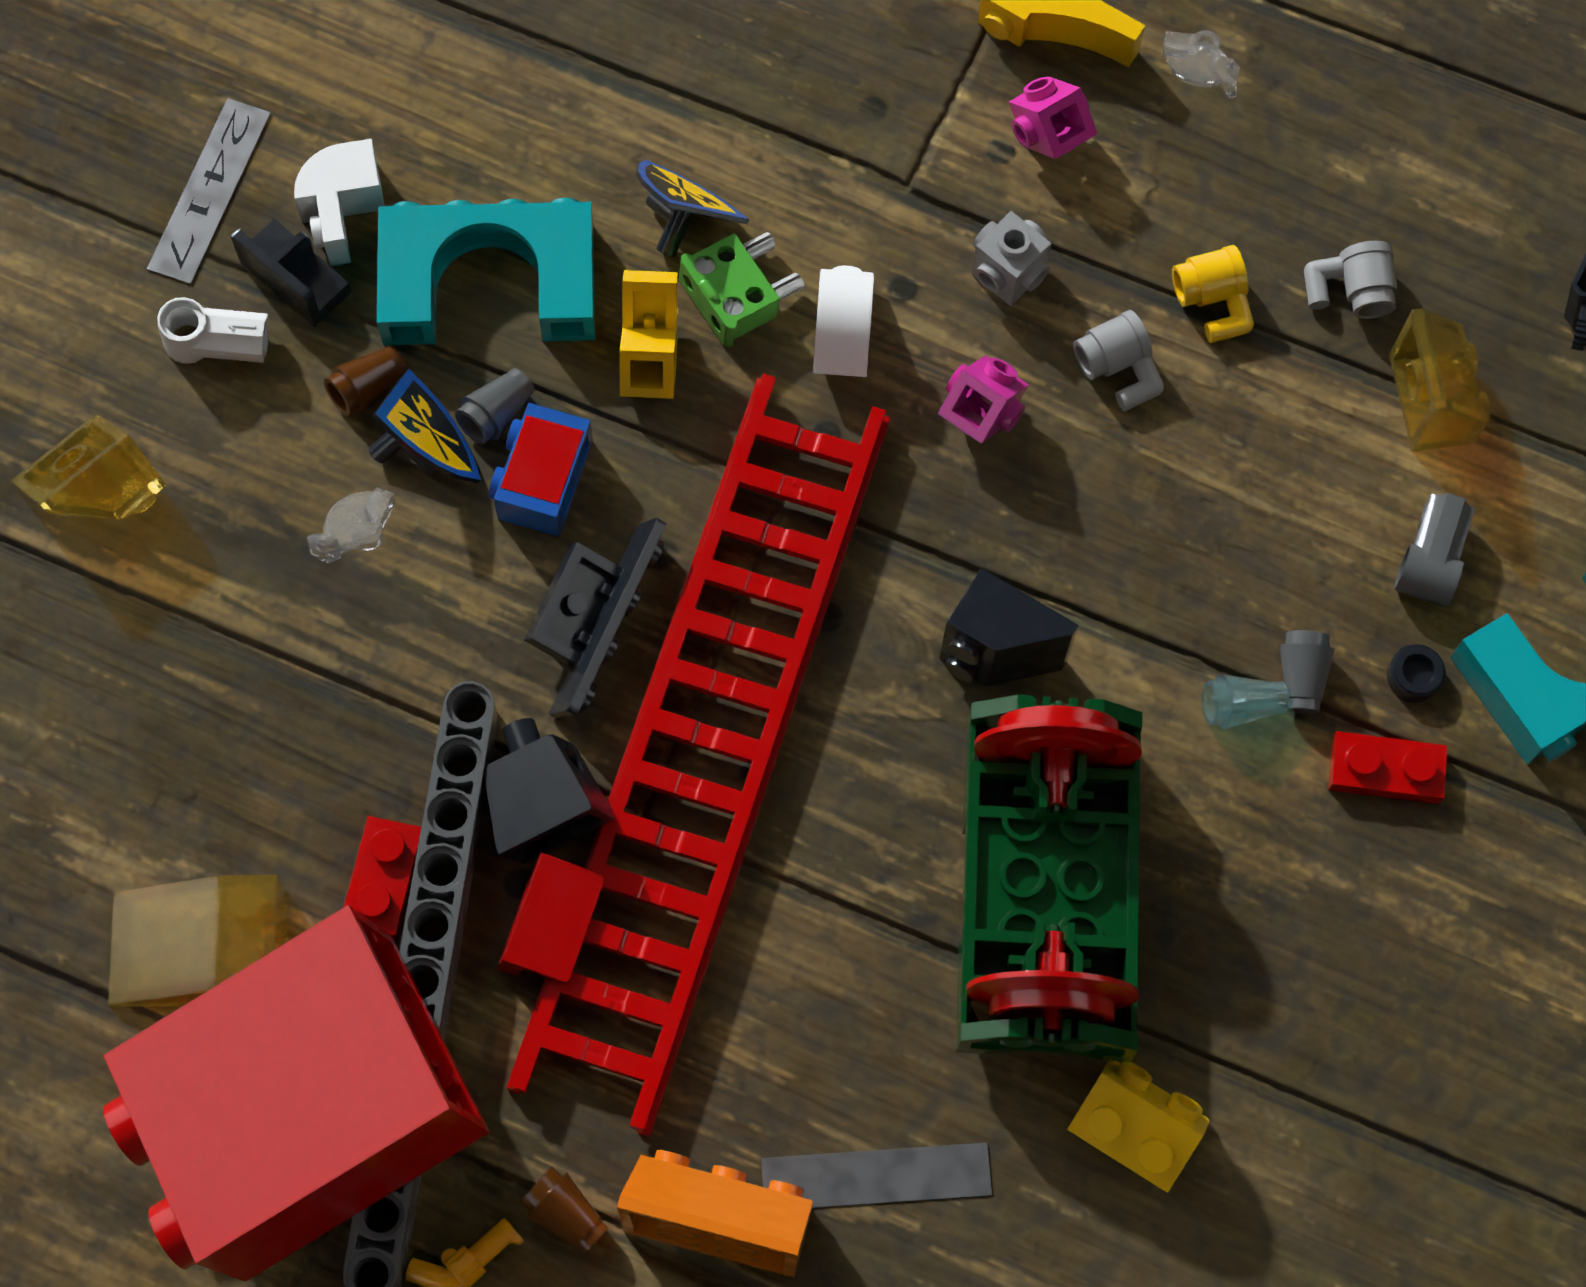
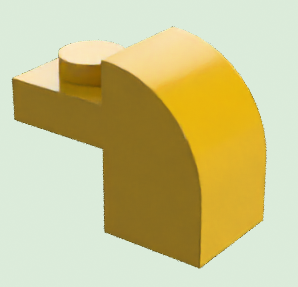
[620,270,678,399]

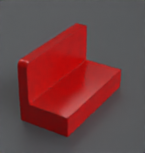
[497,852,604,983]

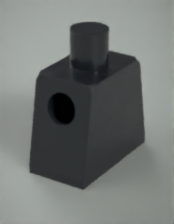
[484,718,615,864]

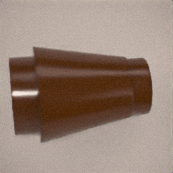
[324,345,407,416]
[519,1166,608,1254]

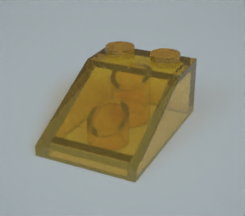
[108,874,287,1007]

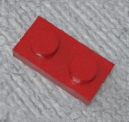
[1328,731,1447,804]
[343,816,421,940]

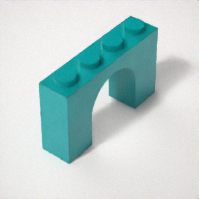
[377,198,595,345]
[1450,573,1586,765]

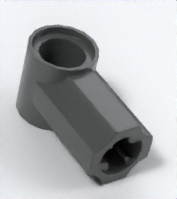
[1394,493,1475,608]

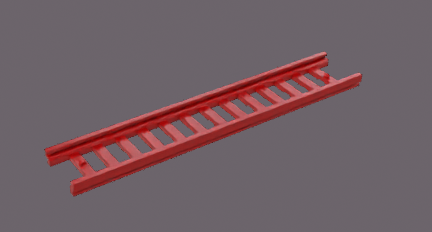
[506,374,890,1137]

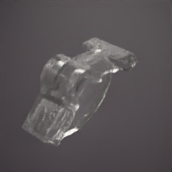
[1163,30,1239,99]
[307,487,395,563]

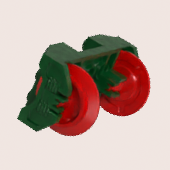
[956,695,1142,1062]

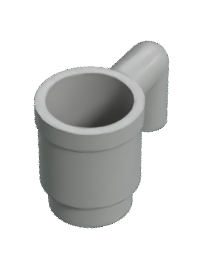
[1304,241,1398,319]
[1073,310,1164,412]

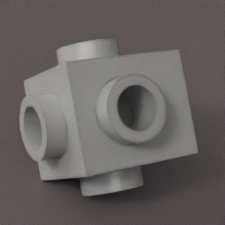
[971,211,1051,306]

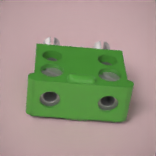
[678,232,804,347]

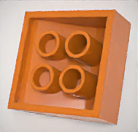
[617,1150,813,1278]

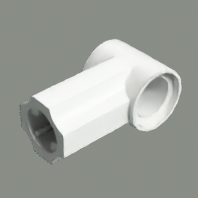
[157,297,269,364]

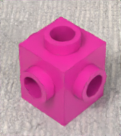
[1008,77,1098,159]
[937,355,1029,444]

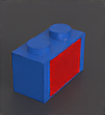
[489,403,593,537]

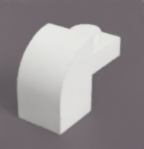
[294,139,385,266]
[813,266,874,377]

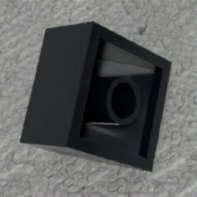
[939,568,1079,687]

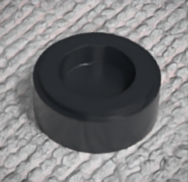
[1386,644,1446,703]

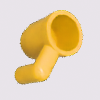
[1172,245,1254,343]

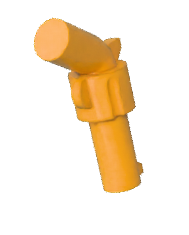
[406,1218,524,1287]

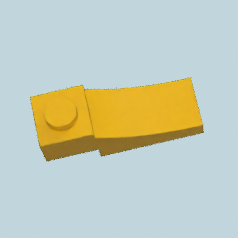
[977,0,1145,67]

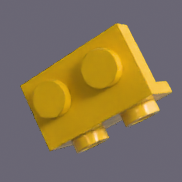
[1067,1061,1210,1193]

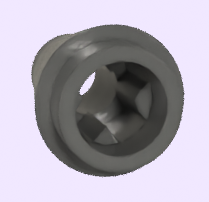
[455,368,534,444]
[1279,630,1335,713]

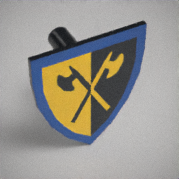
[636,159,749,257]
[369,369,481,483]

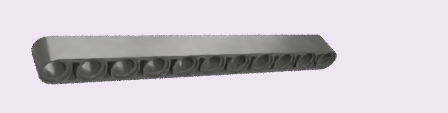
[343,681,498,1287]

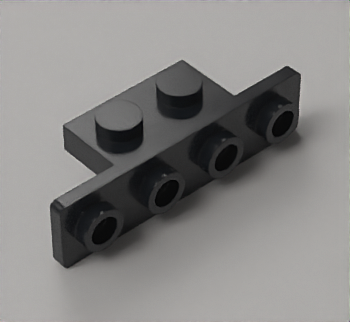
[524,517,666,720]

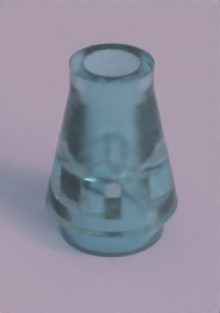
[1202,674,1289,730]

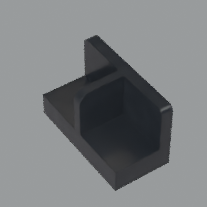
[230,218,352,327]

